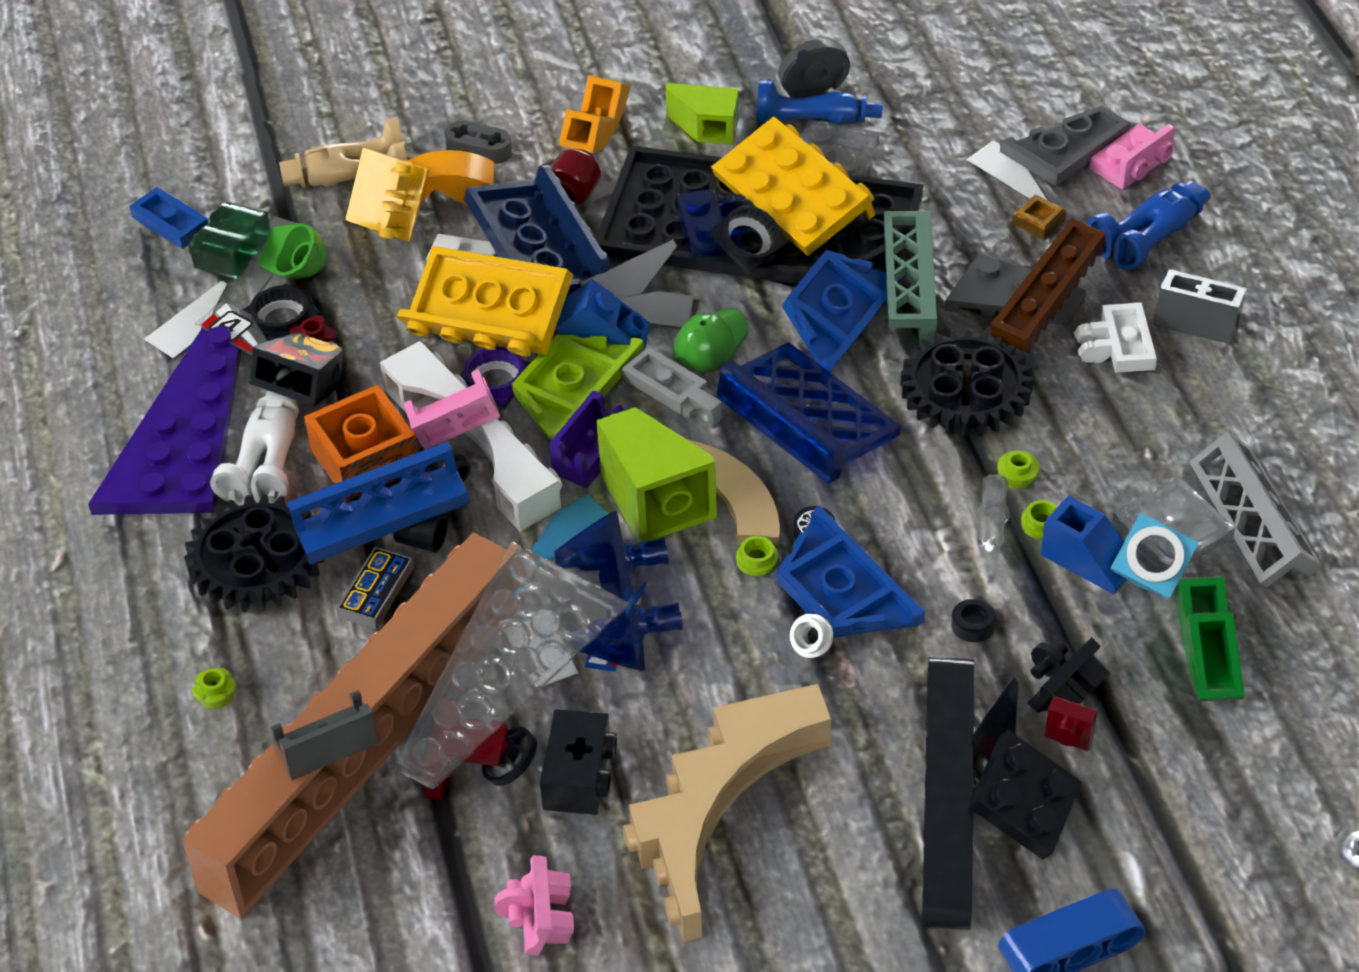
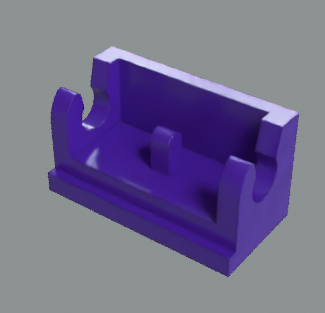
[549,391,624,488]

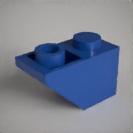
[555,279,650,350]
[1041,495,1127,595]

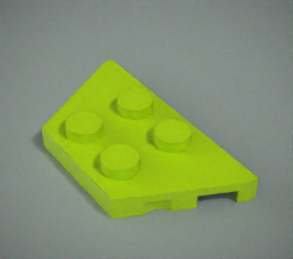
[512,334,644,441]

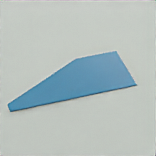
[517,493,615,576]

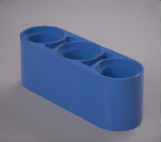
[998,889,1145,972]

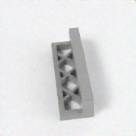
[1189,431,1323,588]

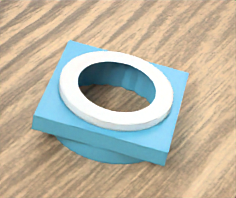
[1110,512,1199,600]

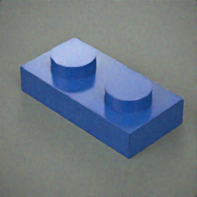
[129,187,210,249]

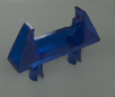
[554,511,683,671]

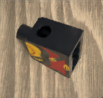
[249,333,344,407]

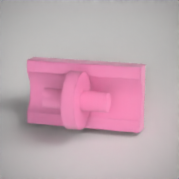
[494,855,574,956]

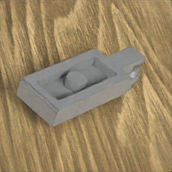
[621,347,723,427]

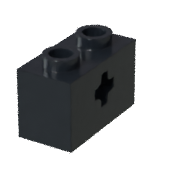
[540,709,617,815]

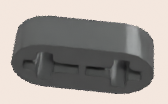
[445,121,513,164]

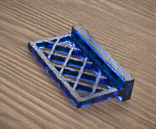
[716,342,901,484]

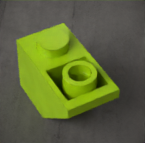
[666,83,739,145]

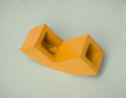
[559,75,631,153]
[406,150,494,207]

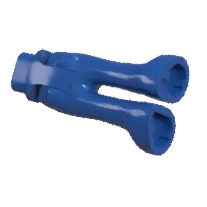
[757,79,883,125]
[1087,181,1211,270]

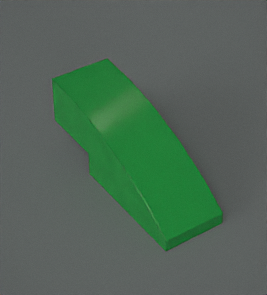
[1174,577,1245,702]

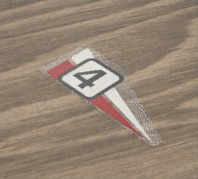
[195,300,268,355]

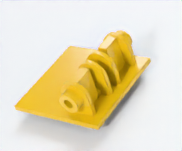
[345,148,429,242]

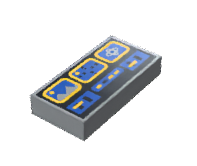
[336,547,414,630]

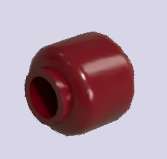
[551,149,601,203]

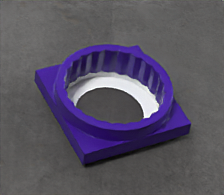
[460,347,530,408]

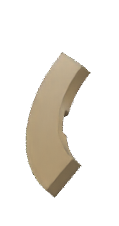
[688,440,780,547]

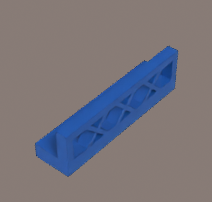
[287,441,470,564]

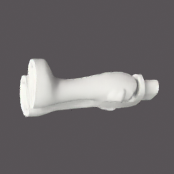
[210,391,299,506]

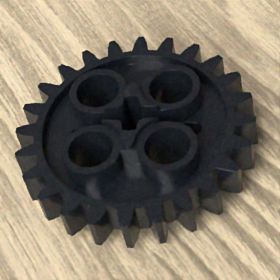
[900,329,1033,437]
[184,494,325,612]

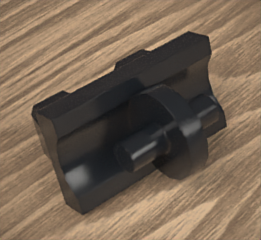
[1027,637,1110,712]

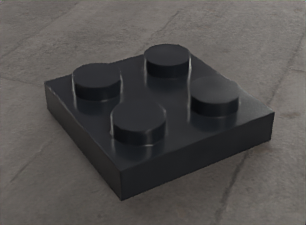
[968,730,1082,860]

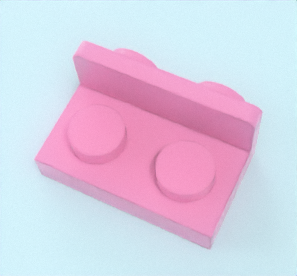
[1089,123,1175,190]

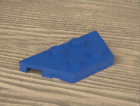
[782,250,906,376]
[776,506,925,638]

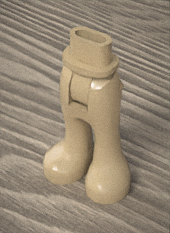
[279,116,407,188]

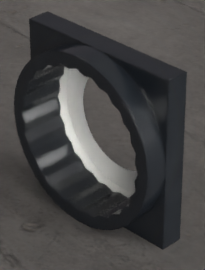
[708,200,788,275]
[239,283,322,341]

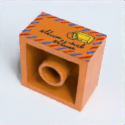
[304,384,418,502]

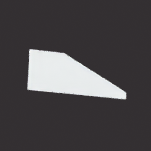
[966,140,1047,200]

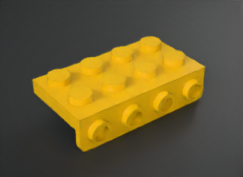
[711,116,875,256]
[397,246,574,357]

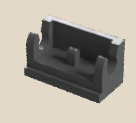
[1153,269,1247,344]
[270,690,379,781]

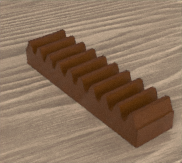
[991,218,1106,353]

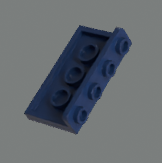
[464,165,610,296]

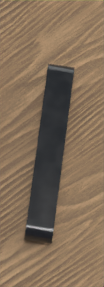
[922,657,974,930]

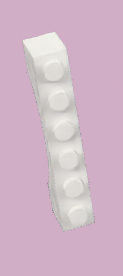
[380,341,562,532]

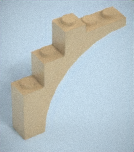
[623,684,831,942]

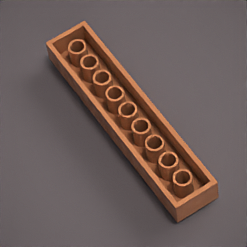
[182,532,522,919]

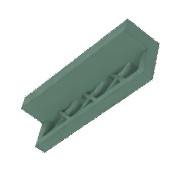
[884,211,937,348]

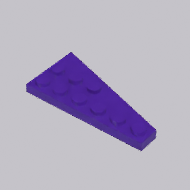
[88,326,244,515]

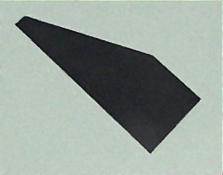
[971,676,1018,761]

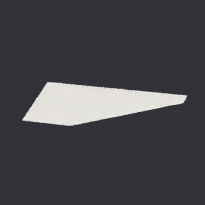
[144,281,227,358]

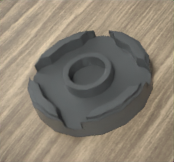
[778,38,851,98]

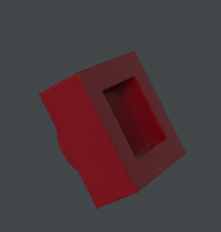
[1045,696,1098,751]

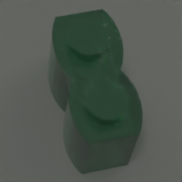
[189,201,271,279]

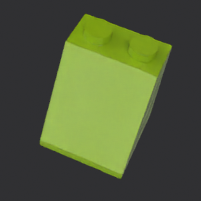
[597,407,717,545]

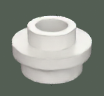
[790,614,833,658]

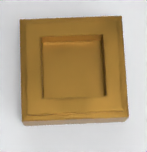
[1012,194,1066,240]

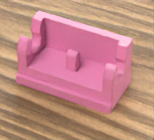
[403,369,500,450]

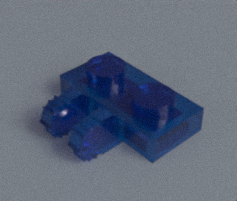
[676,189,752,257]

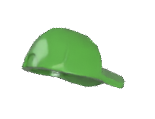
[258,223,327,280]
[673,308,748,372]

